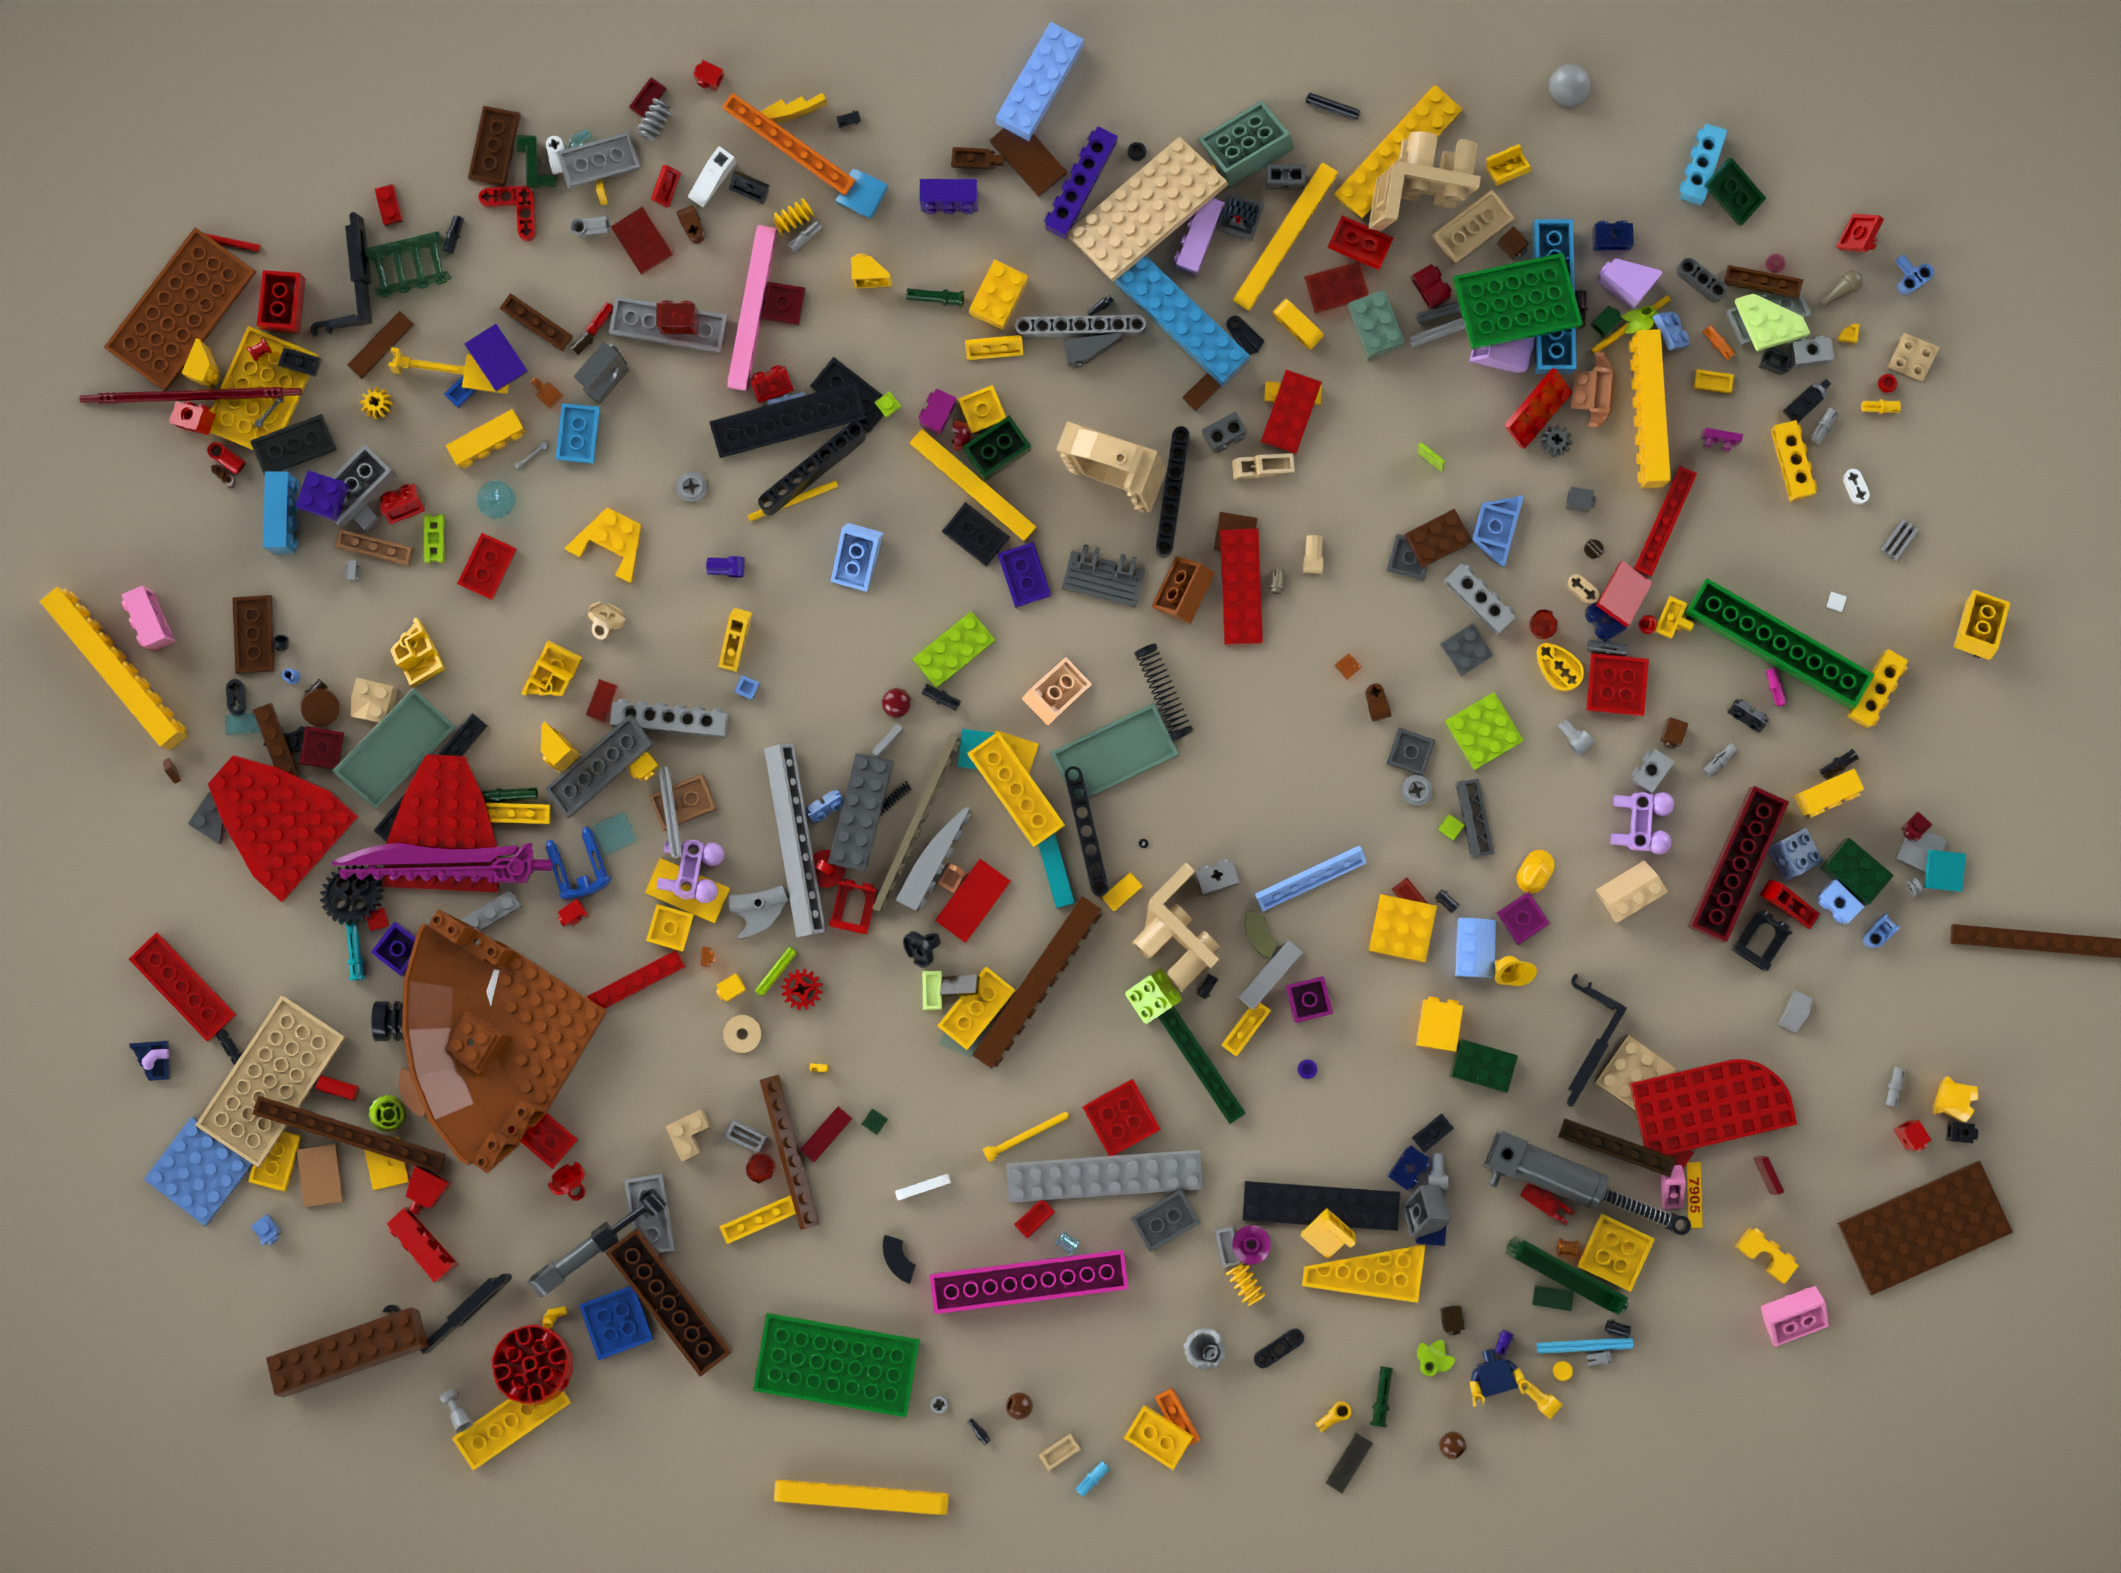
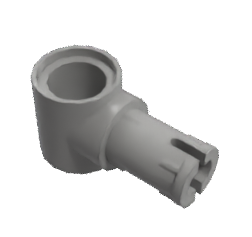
[1558,719,1595,756]
[1427,1153,1448,1192]

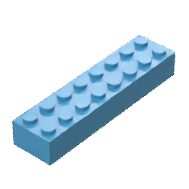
[1532,219,1576,374]
[1115,255,1250,387]

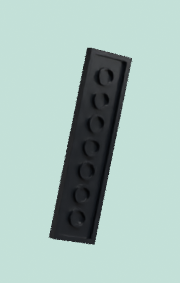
[709,381,866,458]
[1242,1181,1400,1231]

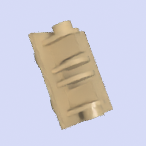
[1887,333,1940,382]

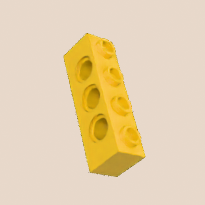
[1770,420,1817,502]
[1847,649,1908,728]

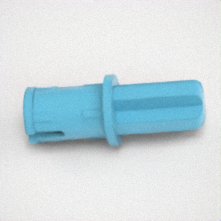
[1076,1460,1110,1496]

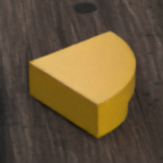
[596,180,608,206]
[1837,324,1860,344]
[809,1063,829,1072]

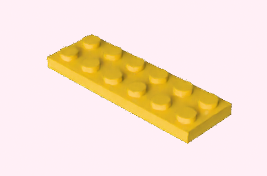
[967,731,1065,848]
[452,1391,572,1471]

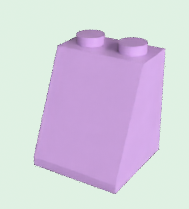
[1598,258,1663,310]
[1469,337,1535,373]

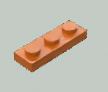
[1154,1387,1201,1446]

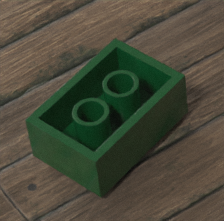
[962,415,1031,482]
[1820,838,1894,906]
[1449,1039,1518,1093]

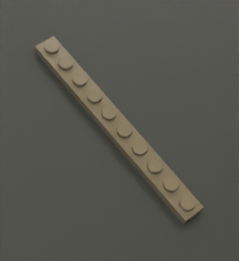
[872,733,960,912]

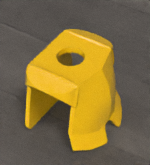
[1932,1076,1979,1122]

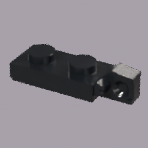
[1783,379,1831,424]

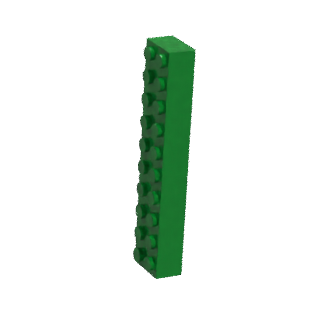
[1684,578,1875,710]

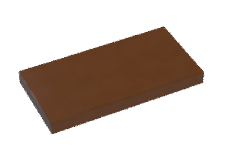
[468,106,521,187]
[990,128,1067,197]
[232,595,275,674]

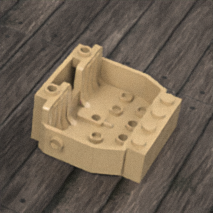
[1056,421,1167,513]

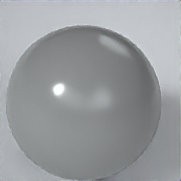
[1548,64,1591,107]

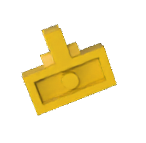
[1654,596,1695,639]

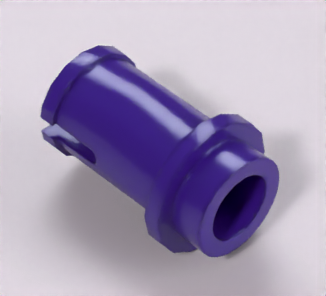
[1494,1330,1514,1356]

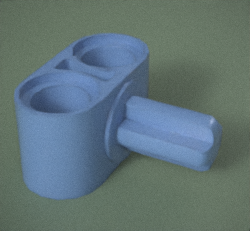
[1895,255,1934,295]

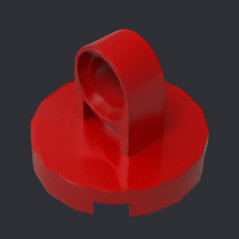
[813,850,846,888]
[548,1162,585,1201]

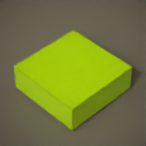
[1437,814,1465,841]

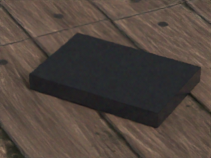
[942,502,1010,567]

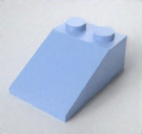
[831,523,883,592]

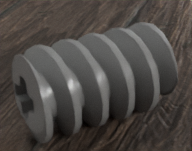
[635,99,672,142]

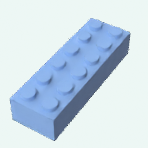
[996,22,1084,141]

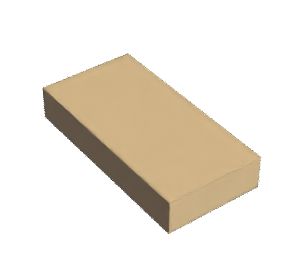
[1038,1432,1081,1471]

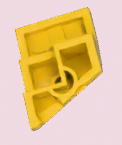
[390,618,445,688]
[521,640,583,696]

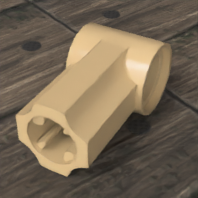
[1303,535,1323,574]

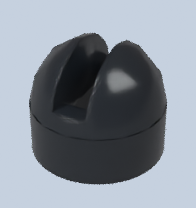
[273,635,289,651]

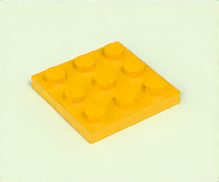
[1368,894,1437,962]
[1577,1213,1655,1292]

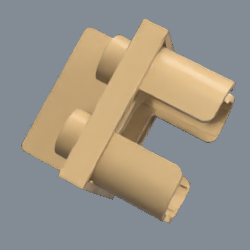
[1369,132,1481,231]
[1132,862,1220,992]

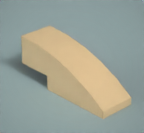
[1232,453,1295,480]

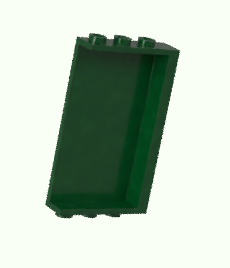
[1505,1236,1629,1315]

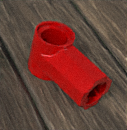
[207,442,246,475]

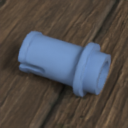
[282,668,300,685]

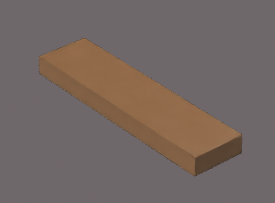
[334,529,414,566]

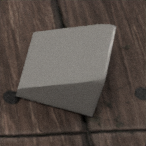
[353,505,380,532]

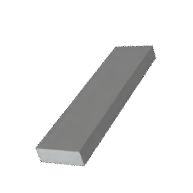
[1238,940,1303,1010]

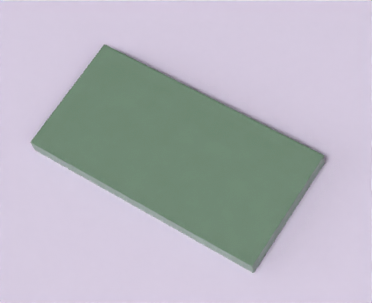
[332,687,456,810]
[1050,703,1179,799]

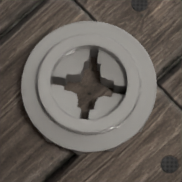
[676,472,707,502]
[1401,775,1432,806]

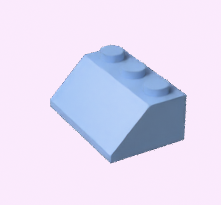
[1455,918,1496,978]

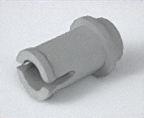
[1586,1350,1612,1367]

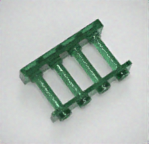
[365,231,451,298]

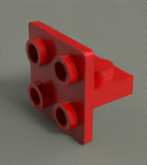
[380,483,425,525]

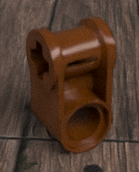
[676,205,705,244]
[1365,683,1391,722]

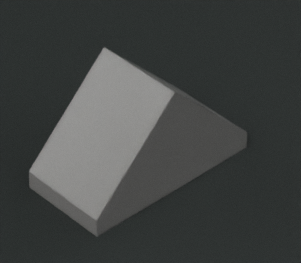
[1778,990,1812,1033]

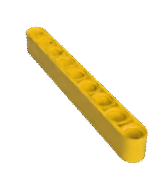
[1233,162,1339,311]
[774,1480,949,1515]

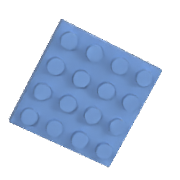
[144,1117,253,1226]

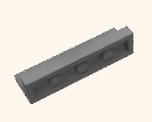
[1455,778,1494,858]

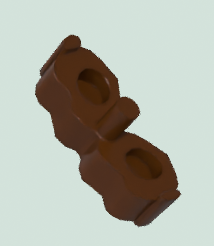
[211,465,235,488]

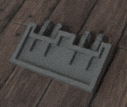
[1062,544,1145,607]

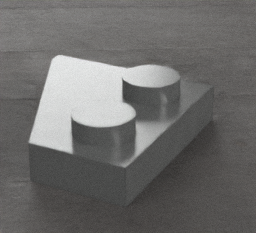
[188,792,224,844]

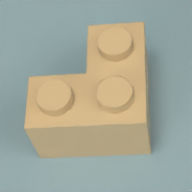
[665,1109,711,1162]

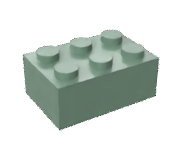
[1347,290,1405,360]

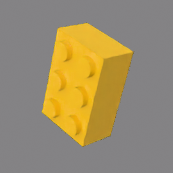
[969,259,1029,331]
[1953,590,2010,660]
[1794,768,1864,818]

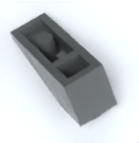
[1064,333,1121,368]

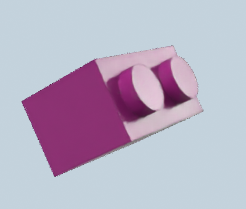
[918,388,957,435]

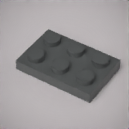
[1131,1189,1200,1252]

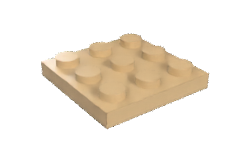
[1594,1035,1676,1112]

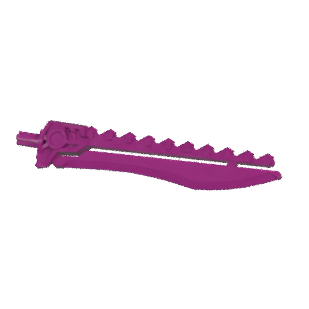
[332,843,553,883]

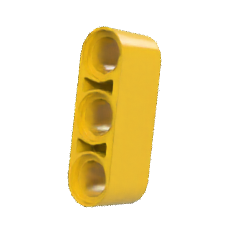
[1272,299,1324,350]

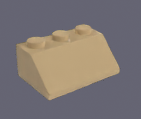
[1595,860,1668,923]

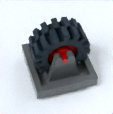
[1216,193,1264,241]

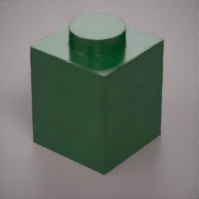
[1590,305,1622,338]

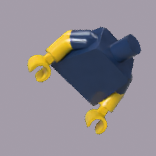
[1470,1348,1532,1407]

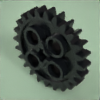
[320,865,384,926]

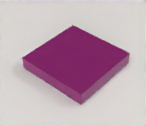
[1496,892,1550,945]

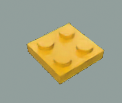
[958,385,1006,435]
[646,904,694,952]

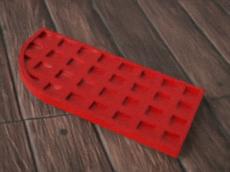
[1629,1059,1797,1155]

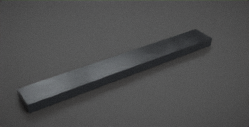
[373,713,488,842]

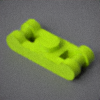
[424,514,445,563]

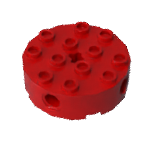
[492,1325,573,1405]

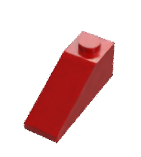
[1760,879,1820,930]

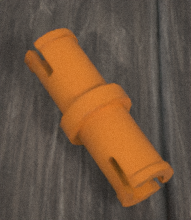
[1702,324,1736,360]

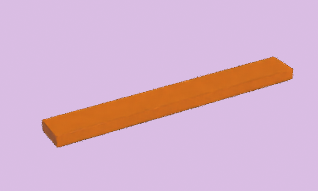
[721,92,856,196]

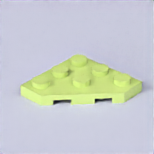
[1735,294,1810,351]

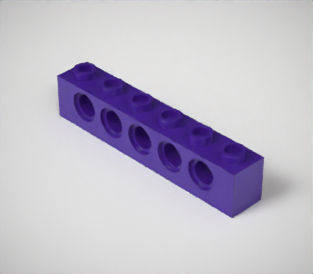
[1044,126,1118,240]

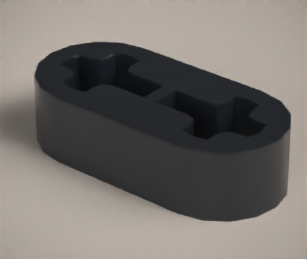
[226,679,247,716]

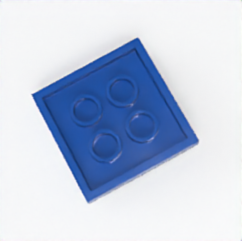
[579,1286,654,1360]

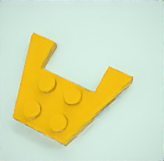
[565,507,642,584]

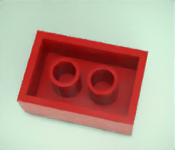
[257,270,306,334]

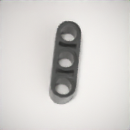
[1677,258,1727,302]

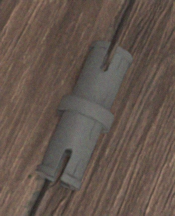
[1587,639,1628,657]

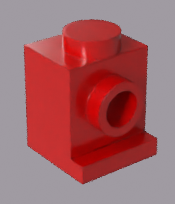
[557,899,590,927]

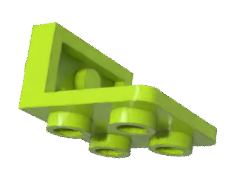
[1125,968,1182,1024]

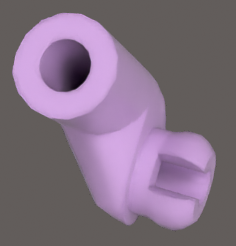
[142,1049,169,1070]

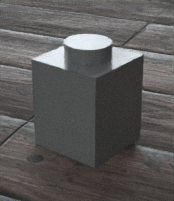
[1565,486,1596,512]

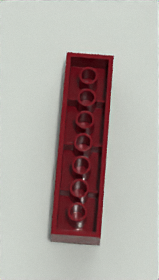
[1688,786,1789,943]

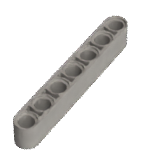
[1015,315,1146,338]

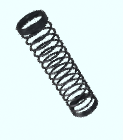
[1134,643,1194,740]

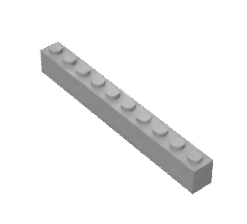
[764,743,826,938]

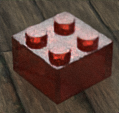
[656,300,699,335]

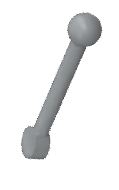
[515,442,548,470]

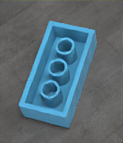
[263,471,300,554]

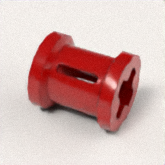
[247,338,272,362]

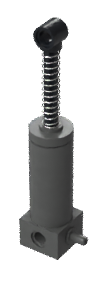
[1483,1130,1691,1235]

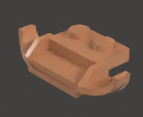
[1571,352,1615,427]

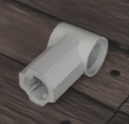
[570,216,611,238]

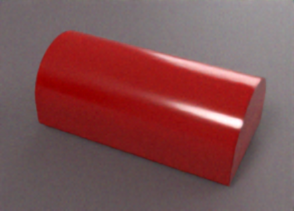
[316,1075,359,1102]

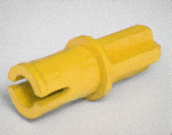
[1861,399,1901,414]

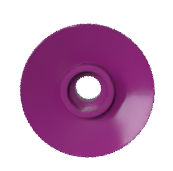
[1232,1225,1271,1265]

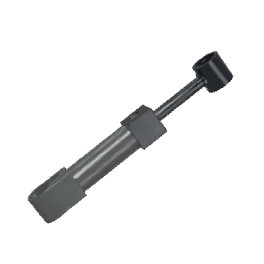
[528,1188,666,1297]

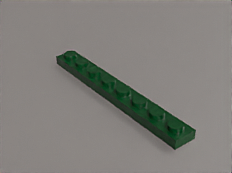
[1158,1006,1246,1124]

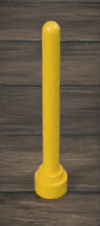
[982,1112,1069,1163]

